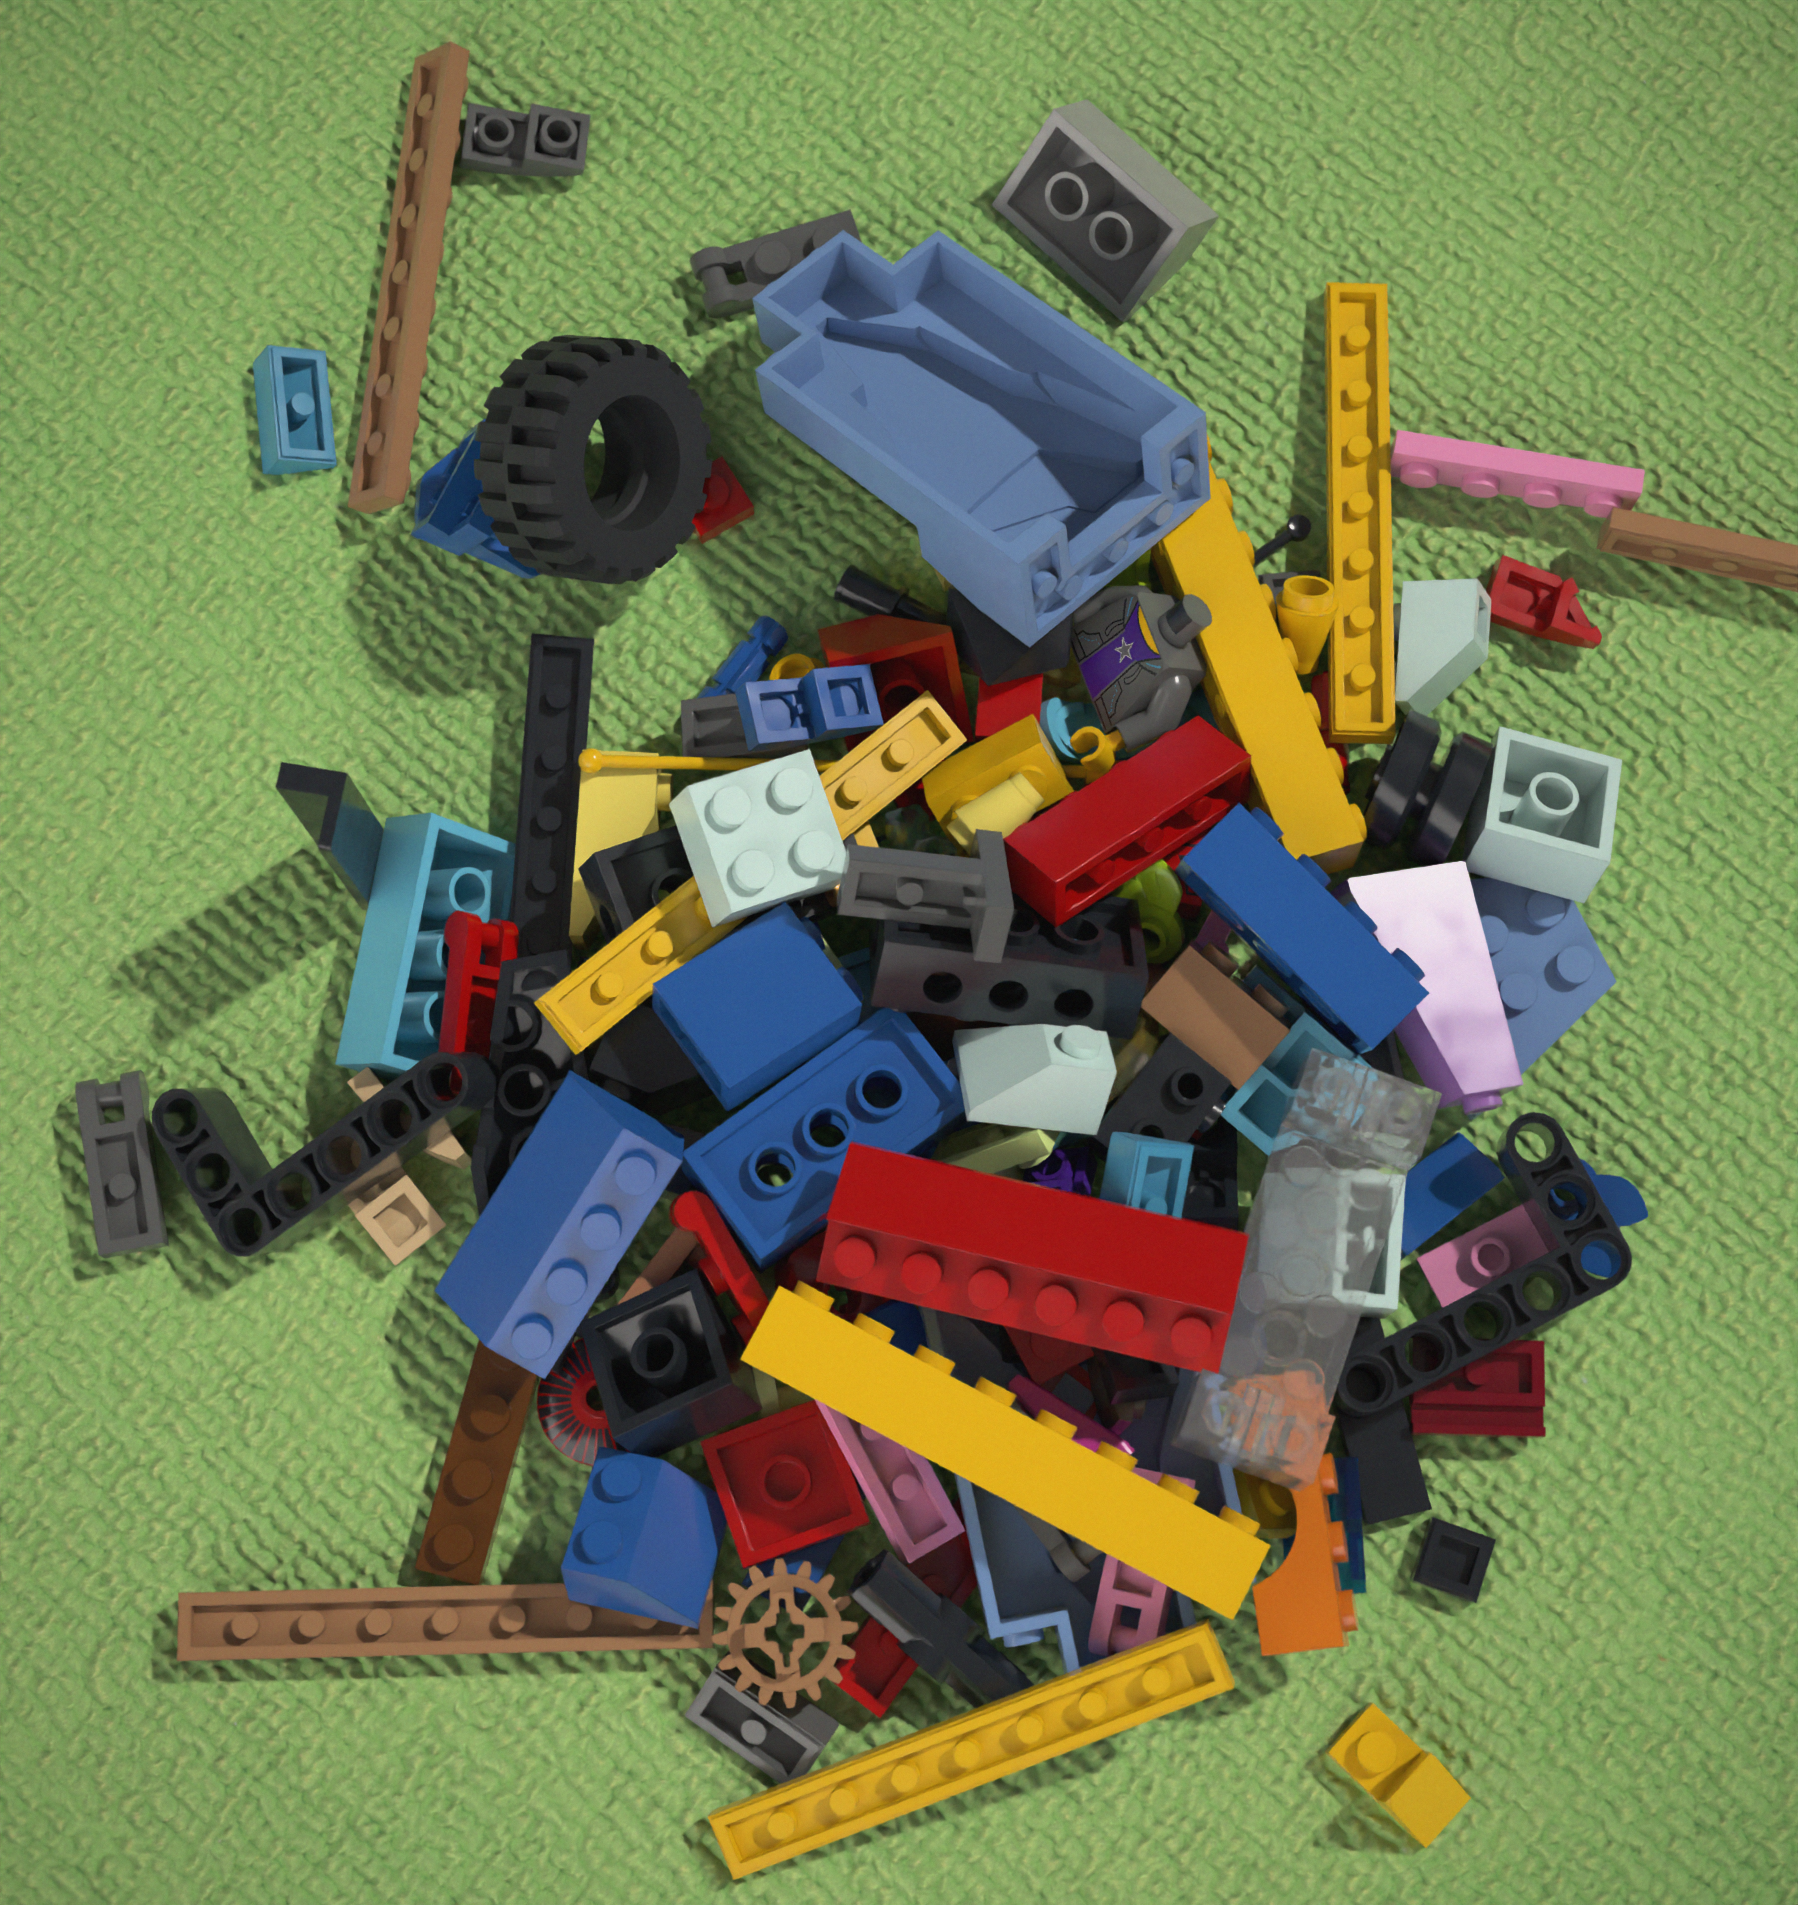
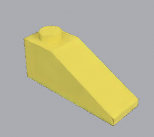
[569,750,673,950]

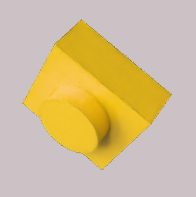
[1233,1466,1297,1539]

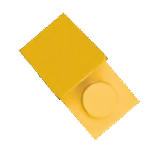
[1325,1702,1471,1848]

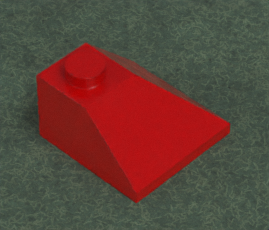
[817,614,974,753]

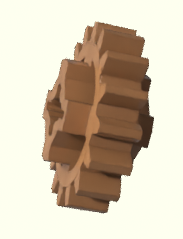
[712,1558,858,1708]

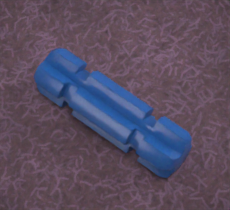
[697,615,788,698]

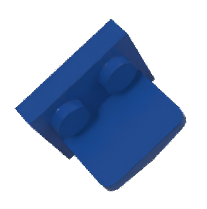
[410,418,541,579]

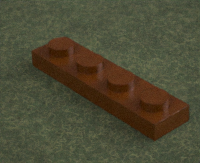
[415,1340,540,1585]

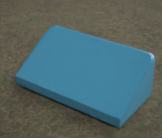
[253,345,337,475]
[1100,1132,1194,1218]

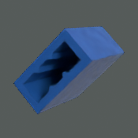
[652,902,863,1112]

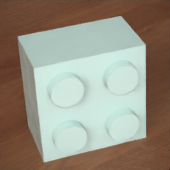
[1462,726,1622,903]
[669,749,846,928]

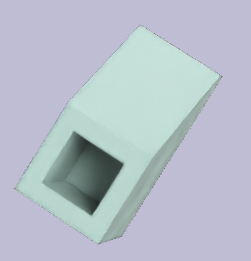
[1393,578,1491,716]

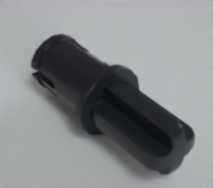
[834,564,947,625]

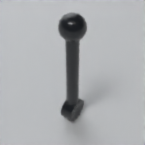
[1253,515,1311,567]

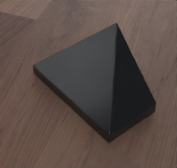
[946,584,1074,686]

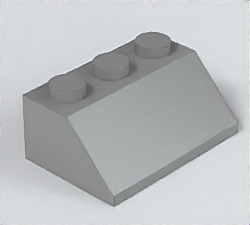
[992,99,1219,322]

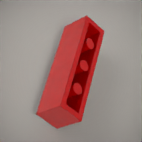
[1003,715,1251,927]

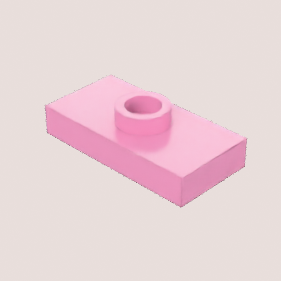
[1416,1205,1549,1308]

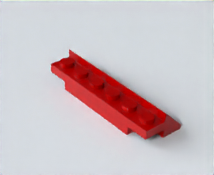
[816,1141,1249,1376]

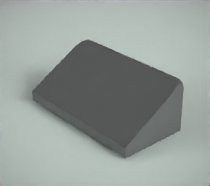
[684,1650,839,1784]

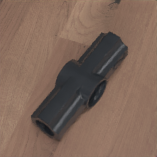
[847,1549,1034,1709]

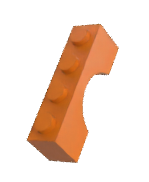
[1223,1372,1359,1656]

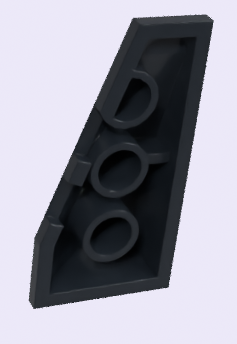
[470,949,596,1215]

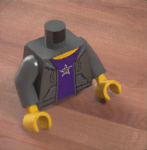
[1070,585,1212,774]

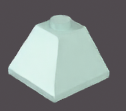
[952,1024,1117,1135]

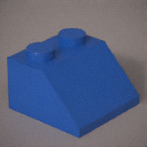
[561,1446,728,1629]

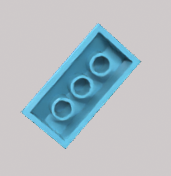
[335,813,515,1081]

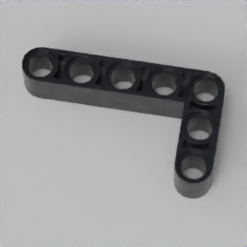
[152,1052,496,1257]
[1330,1112,1632,1417]

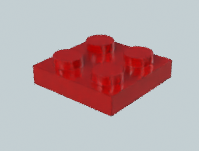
[700,1399,871,1570]

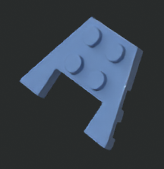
[1462,877,1617,1121]

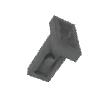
[837,829,1014,963]

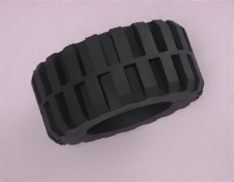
[474,335,712,584]

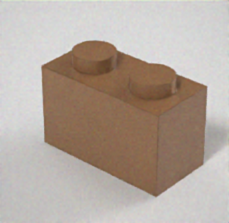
[1141,940,1292,1090]

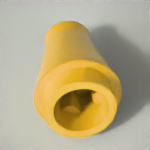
[1276,575,1339,674]

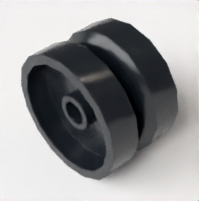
[1363,709,1493,867]

